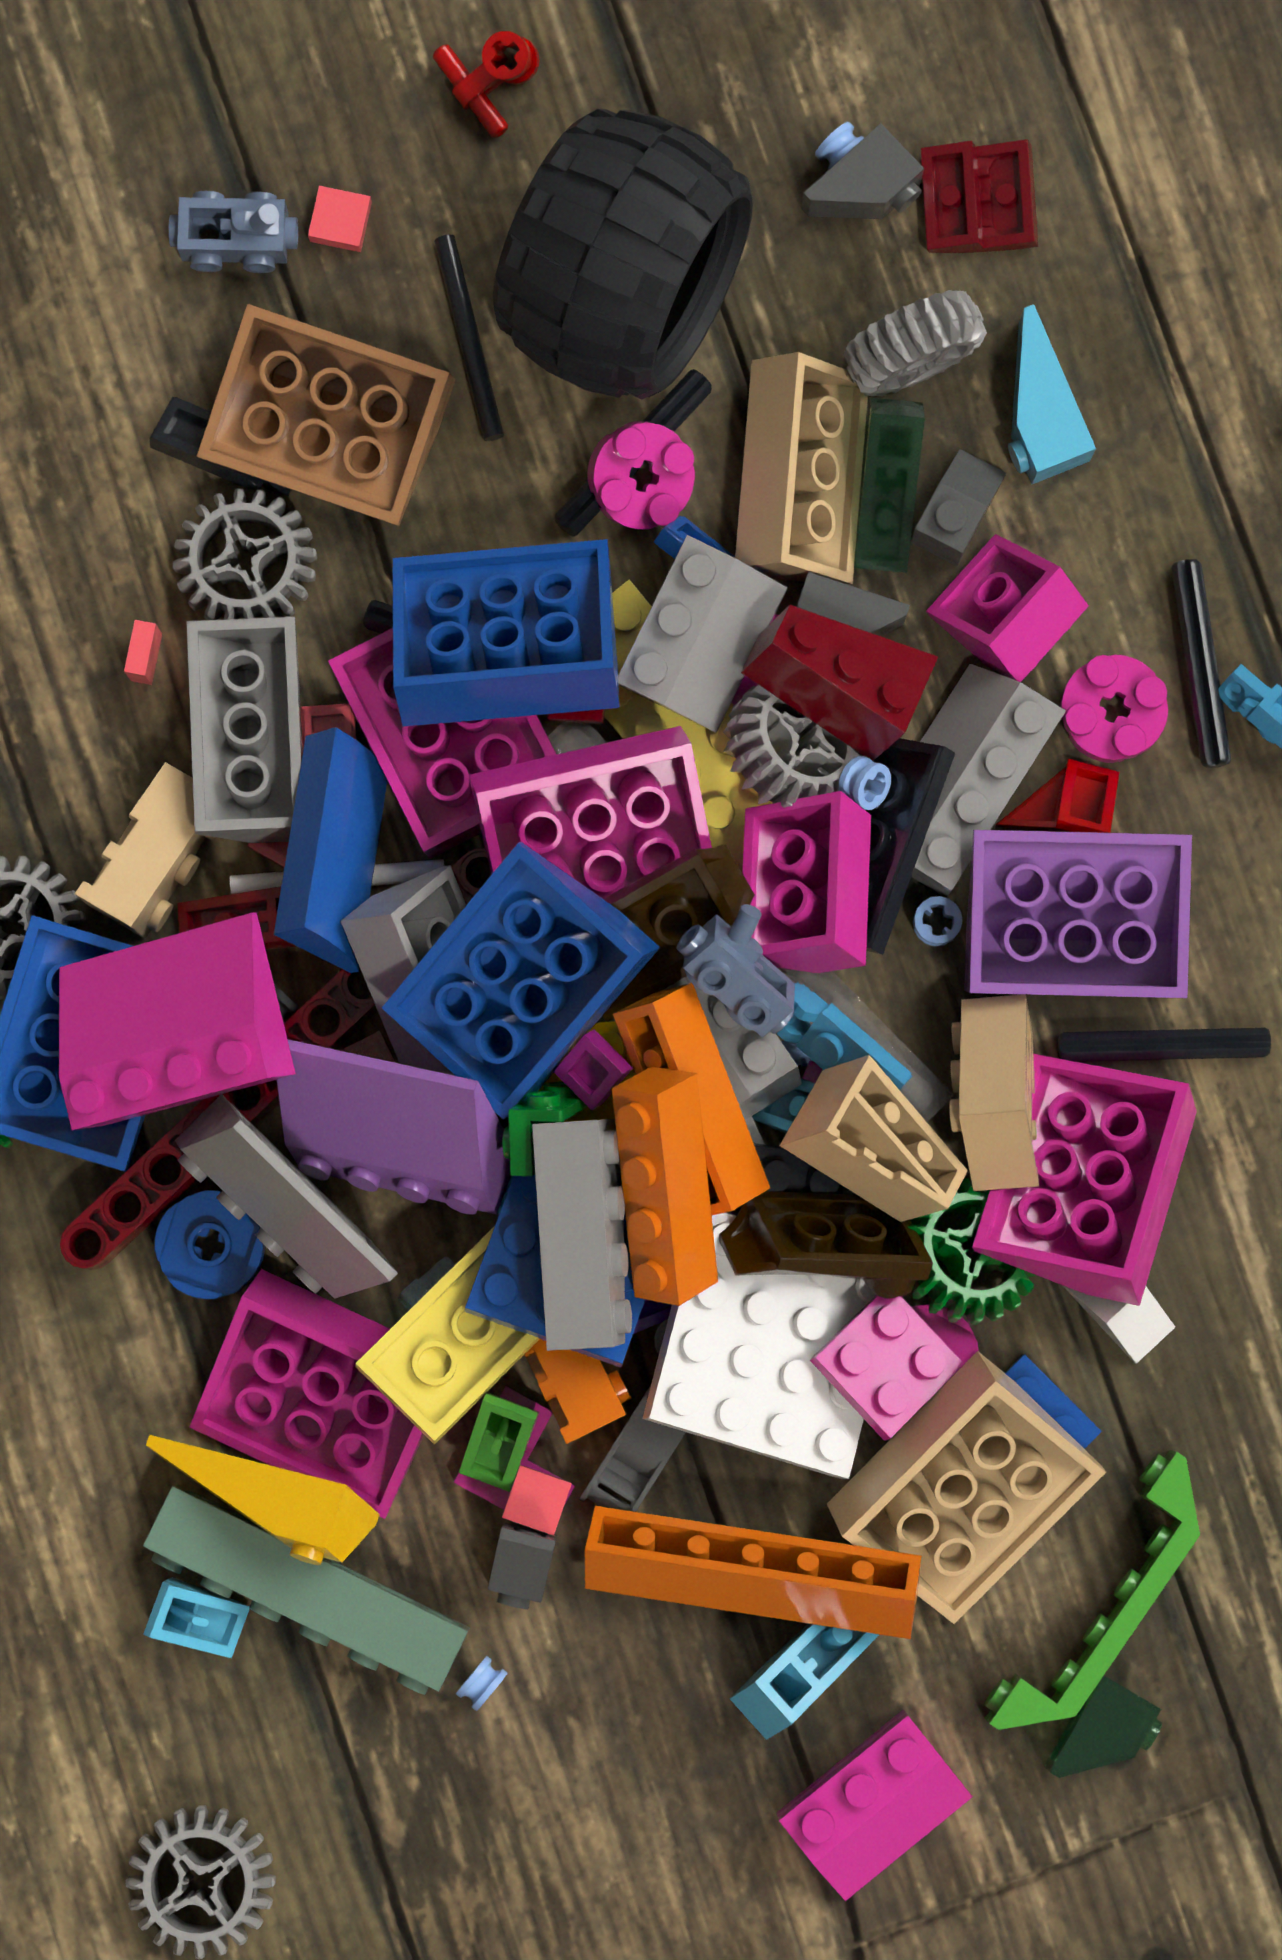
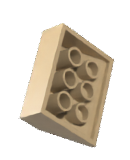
[827,1351,1106,1624]

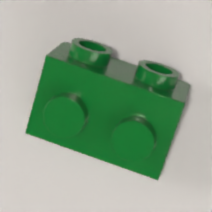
[502,1081,587,1176]

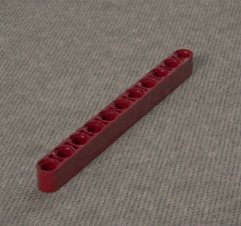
[60,848,489,1270]

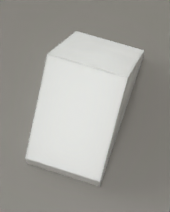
[1062,1285,1175,1364]

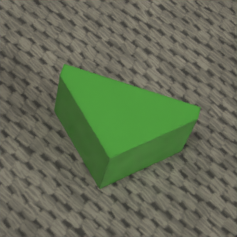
[459,1393,540,1492]

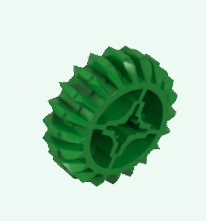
[900,1178,1036,1325]

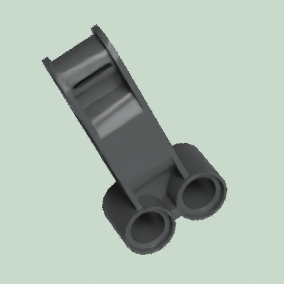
[579,1319,686,1512]

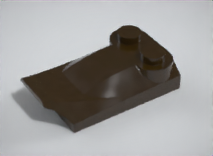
[602,844,755,1022]
[719,1191,933,1299]

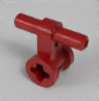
[432,31,540,138]

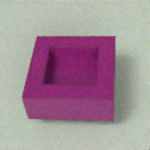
[554,1029,633,1111]

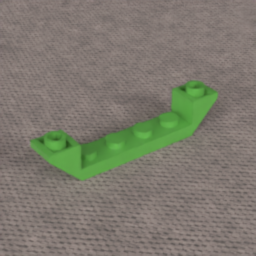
[984,1450,1200,1730]

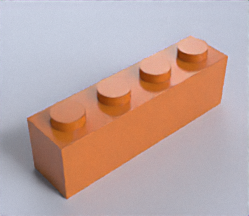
[613,983,770,1215]
[612,1067,718,1306]

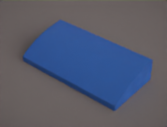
[274,727,388,973]

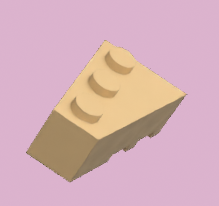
[75,762,215,939]
[950,994,1039,1191]
[779,1055,968,1222]

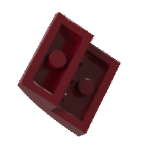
[921,139,1038,253]

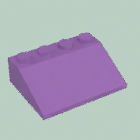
[964,830,1192,998]
[277,1039,511,1215]

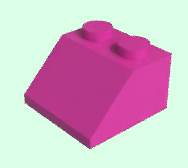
[926,534,1089,682]

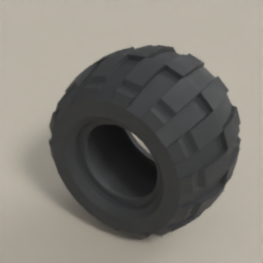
[493,109,753,400]

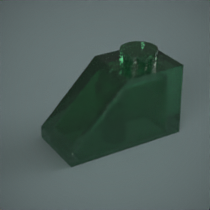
[1044,1675,1162,1778]

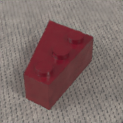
[741,605,938,761]

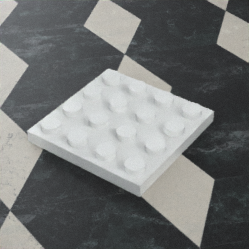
[642,1213,876,1479]

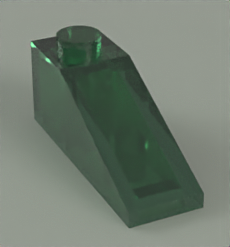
[854,398,925,573]

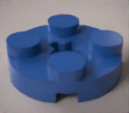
[155,1190,265,1299]

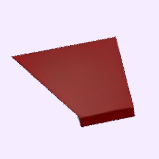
[996,758,1120,833]

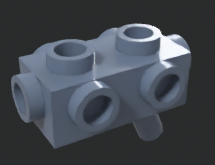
[169,191,298,273]
[676,904,795,1038]

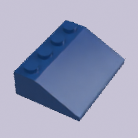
[393,539,620,727]
[382,842,660,1120]
[0,915,145,1172]

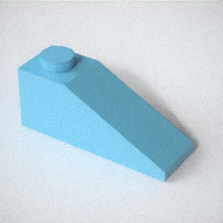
[1008,304,1096,484]
[730,1623,879,1740]

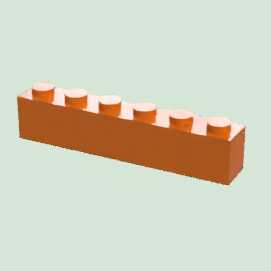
[585,1506,922,1639]

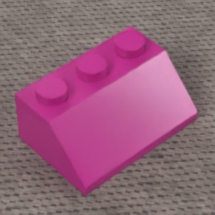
[742,791,871,973]
[776,1709,973,1901]

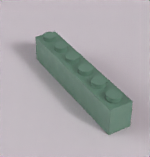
[143,1485,470,1695]

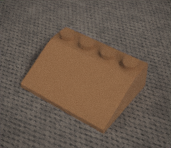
[197,304,456,526]

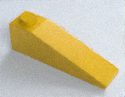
[146,1435,380,1565]

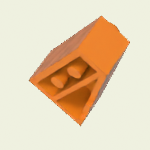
[524,1339,631,1444]

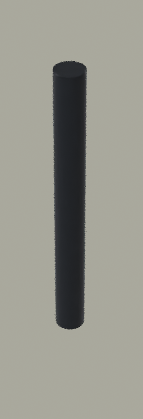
[434,234,504,441]

